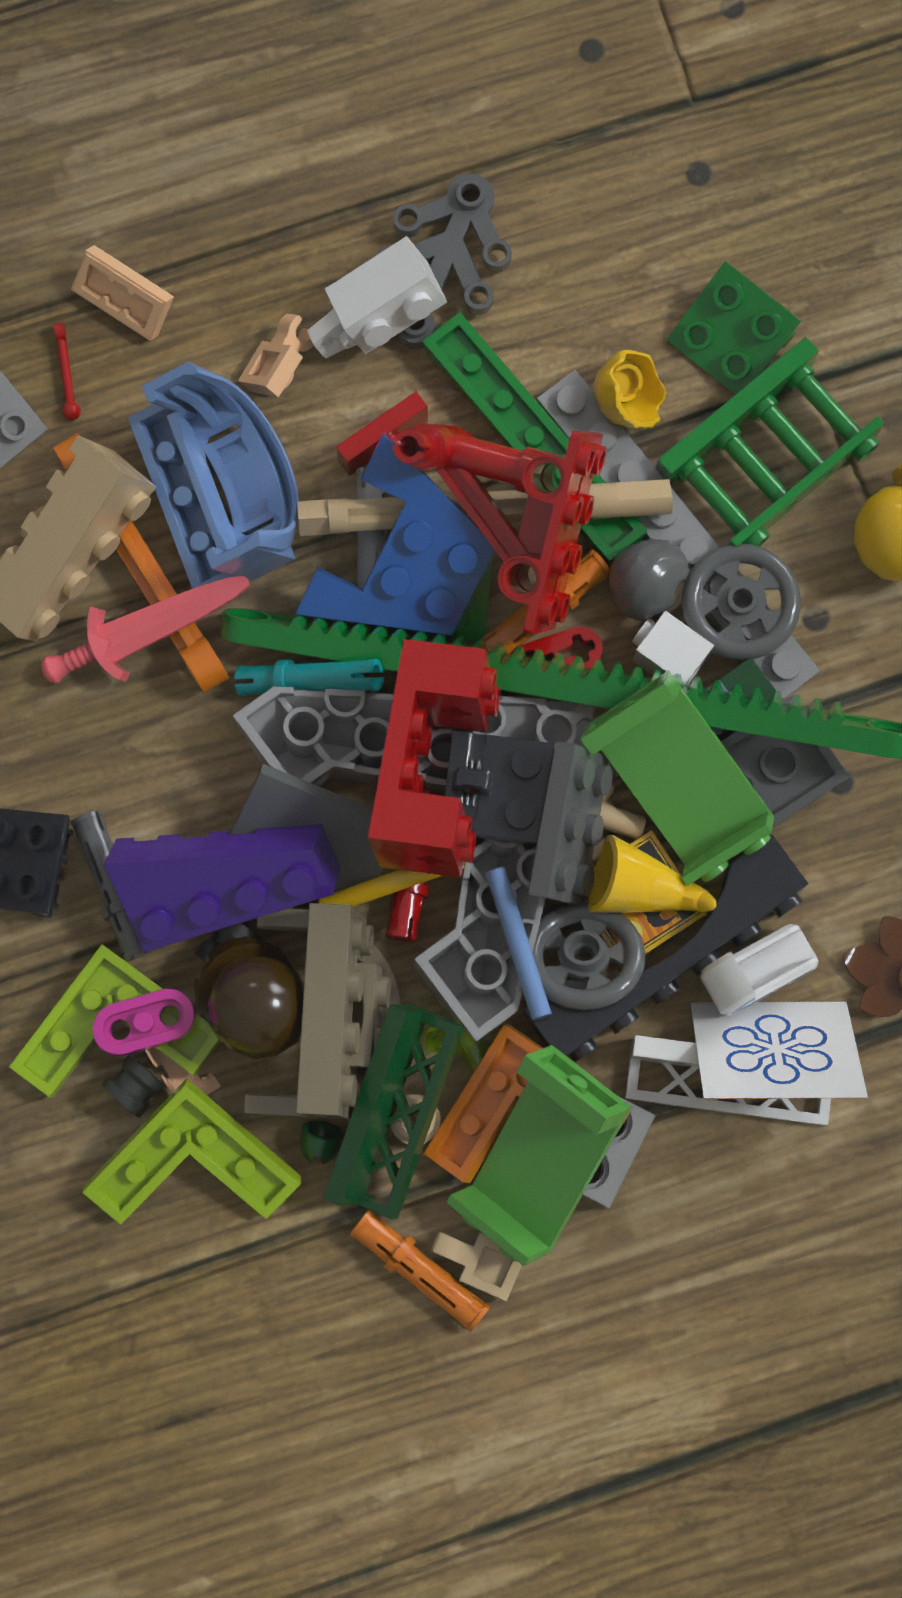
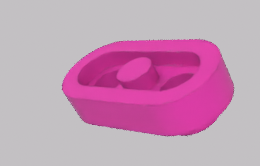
[93,989,196,1056]

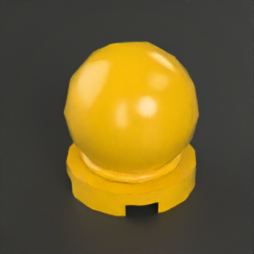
[853,462,902,582]

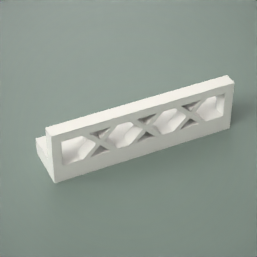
[625,1035,831,1126]

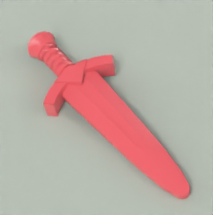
[41,576,250,683]

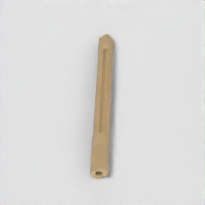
[298,479,673,536]

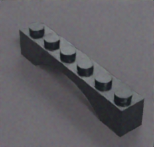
[523,834,808,1063]

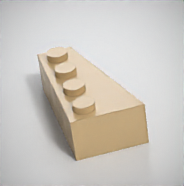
[0,435,156,642]

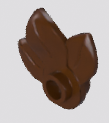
[842,916,902,1017]

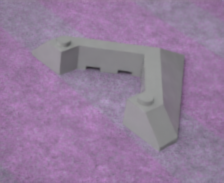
[233,686,595,1042]

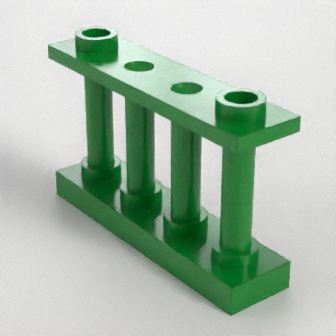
[656,337,885,547]

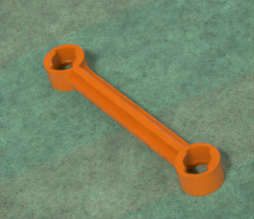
[52,432,230,694]

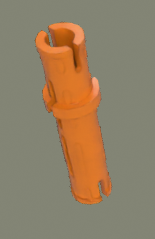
[480,549,610,654]
[349,1210,491,1332]

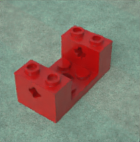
[368,639,501,878]

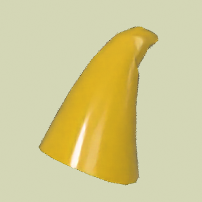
[587,835,716,913]

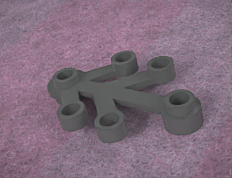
[375,174,512,349]

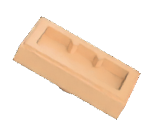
[71,245,174,341]

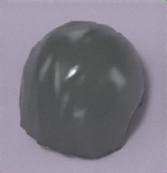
[608,539,689,621]

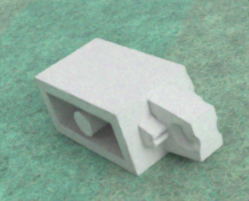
[307,236,447,358]

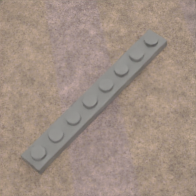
[537,370,820,701]

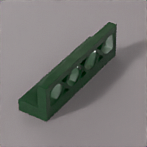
[323,1004,465,1220]

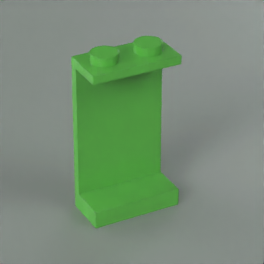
[580,670,774,886]
[446,1045,632,1266]

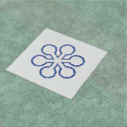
[690,1002,868,1099]

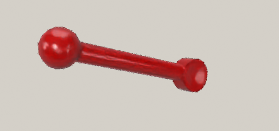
[54,322,81,421]

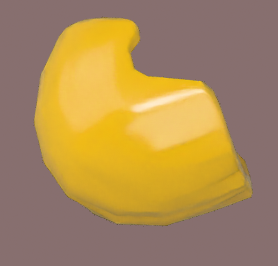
[593,350,667,429]

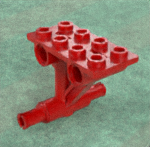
[393,423,607,635]

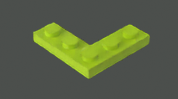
[9,944,220,1099]
[82,1078,302,1225]

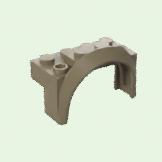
[244,903,401,1121]

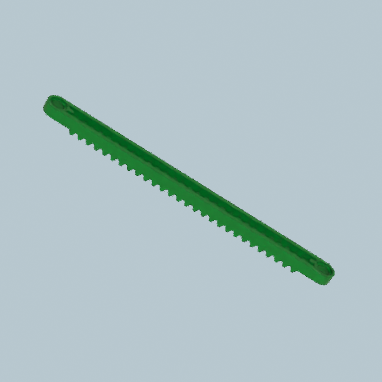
[220,608,902,759]

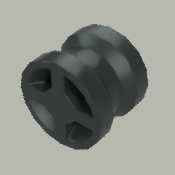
[101,1055,167,1118]

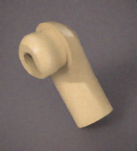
[600,785,646,840]

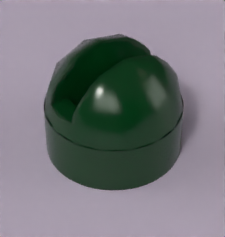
[299,1121,342,1164]

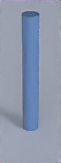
[485,867,552,1020]

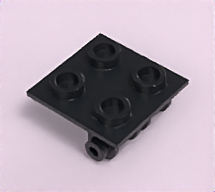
[0,808,73,918]

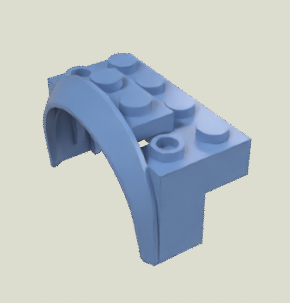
[128,361,299,589]

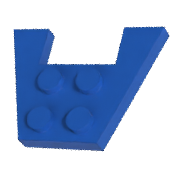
[295,432,495,635]

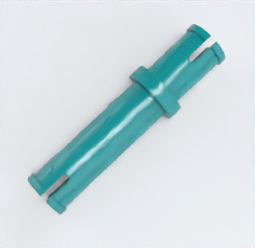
[234,658,384,697]

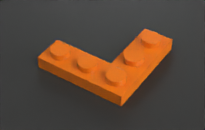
[423,1024,632,1183]

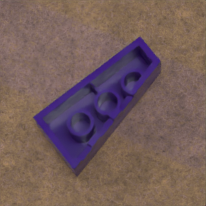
[104,824,341,952]

